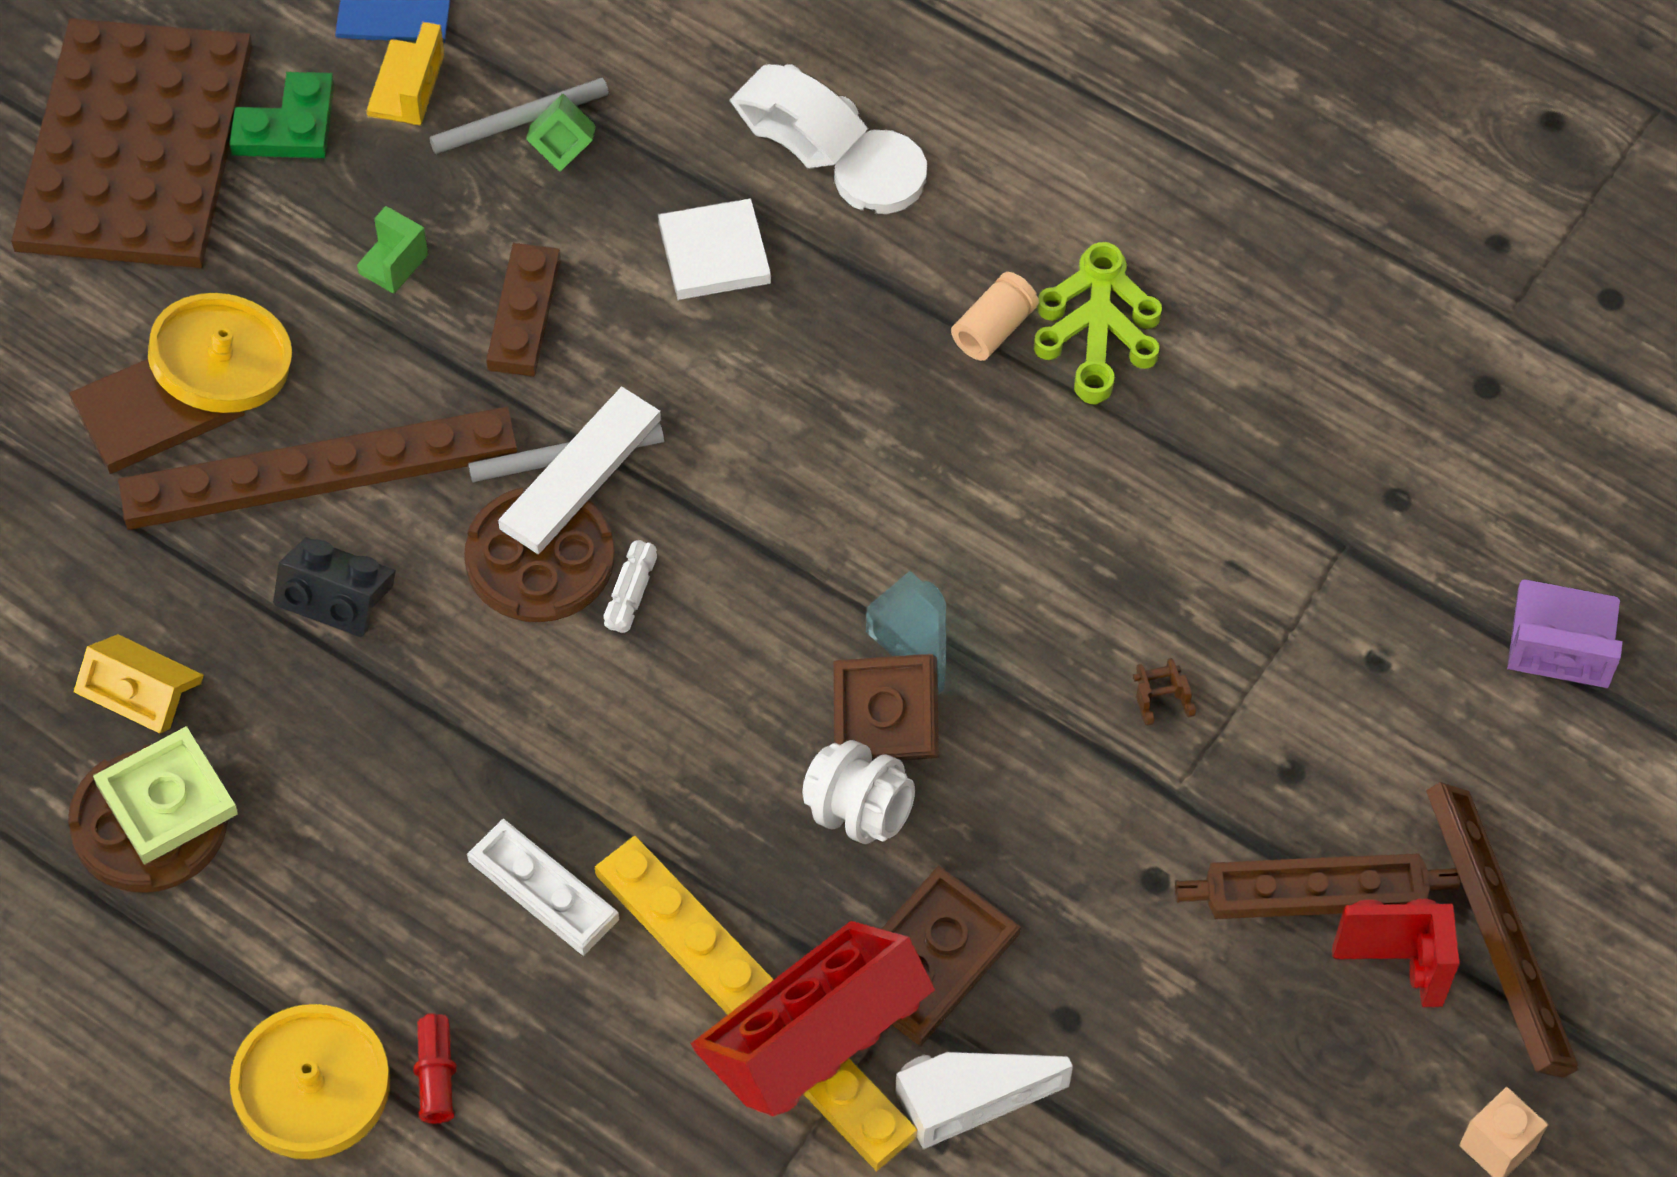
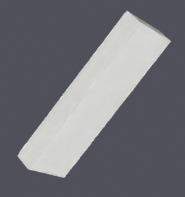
[467,819,619,956]

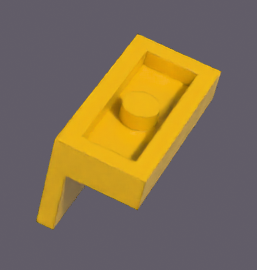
[366,22,444,125]
[73,634,204,734]

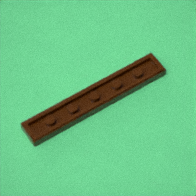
[1426,782,1579,1078]

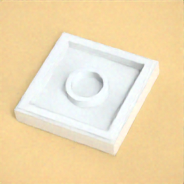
[659,199,771,300]

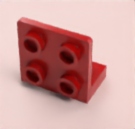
[1332,899,1459,1007]

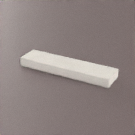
[498,386,661,555]

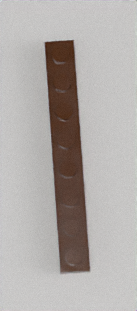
[118,407,517,530]

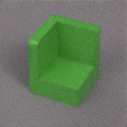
[526,93,596,172]
[357,206,428,294]

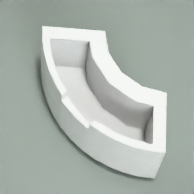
[730,64,868,168]

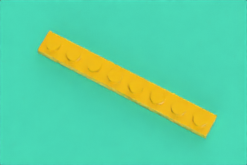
[595,835,917,1172]

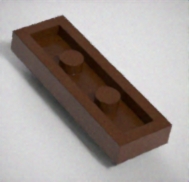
[486,243,561,377]

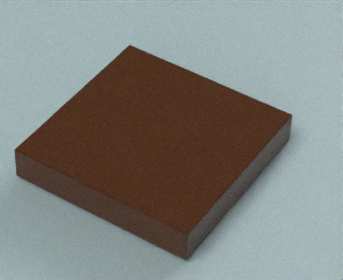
[834,654,939,761]

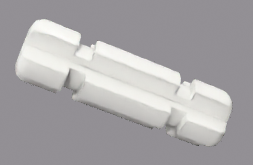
[604,540,657,633]

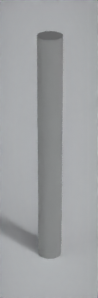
[429,78,609,154]
[468,423,664,483]

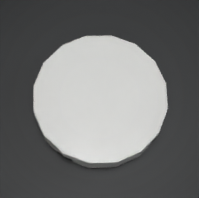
[834,130,927,214]

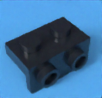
[273,537,396,637]

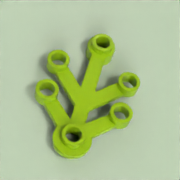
[1034,242,1162,404]

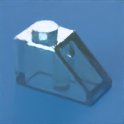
[866,571,946,694]

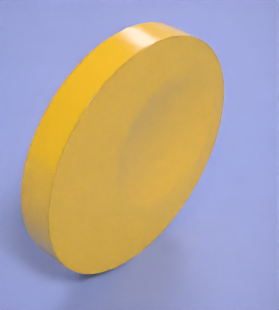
[148,293,292,413]
[230,1004,390,1159]

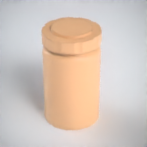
[951,272,1039,361]

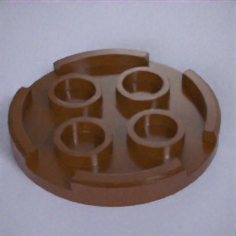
[464,487,614,622]
[68,745,228,893]

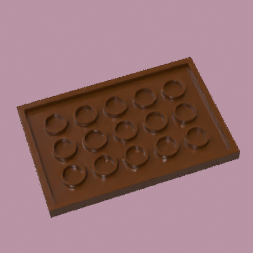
[11,18,253,268]

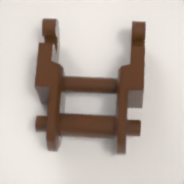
[1133,658,1196,726]

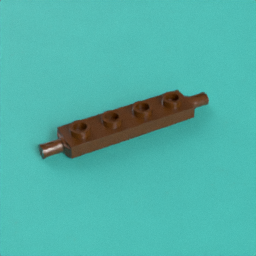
[1175,853,1460,919]

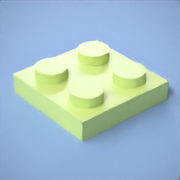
[93,726,238,865]

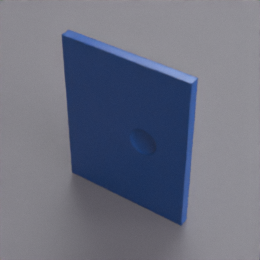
[335,0,451,43]

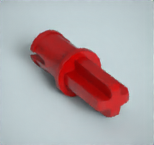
[413,1013,457,1124]

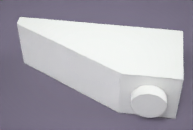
[895,1052,1073,1149]

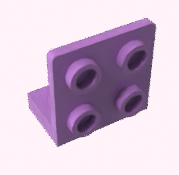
[1507,580,1623,688]

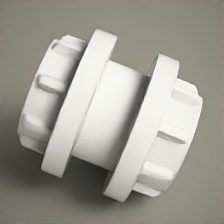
[803,740,915,844]

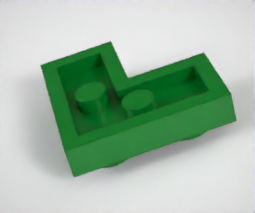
[230,72,334,158]

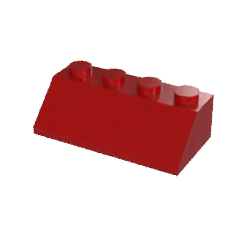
[690,921,935,1117]

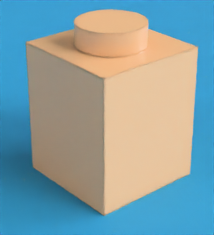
[1459,1087,1548,1177]

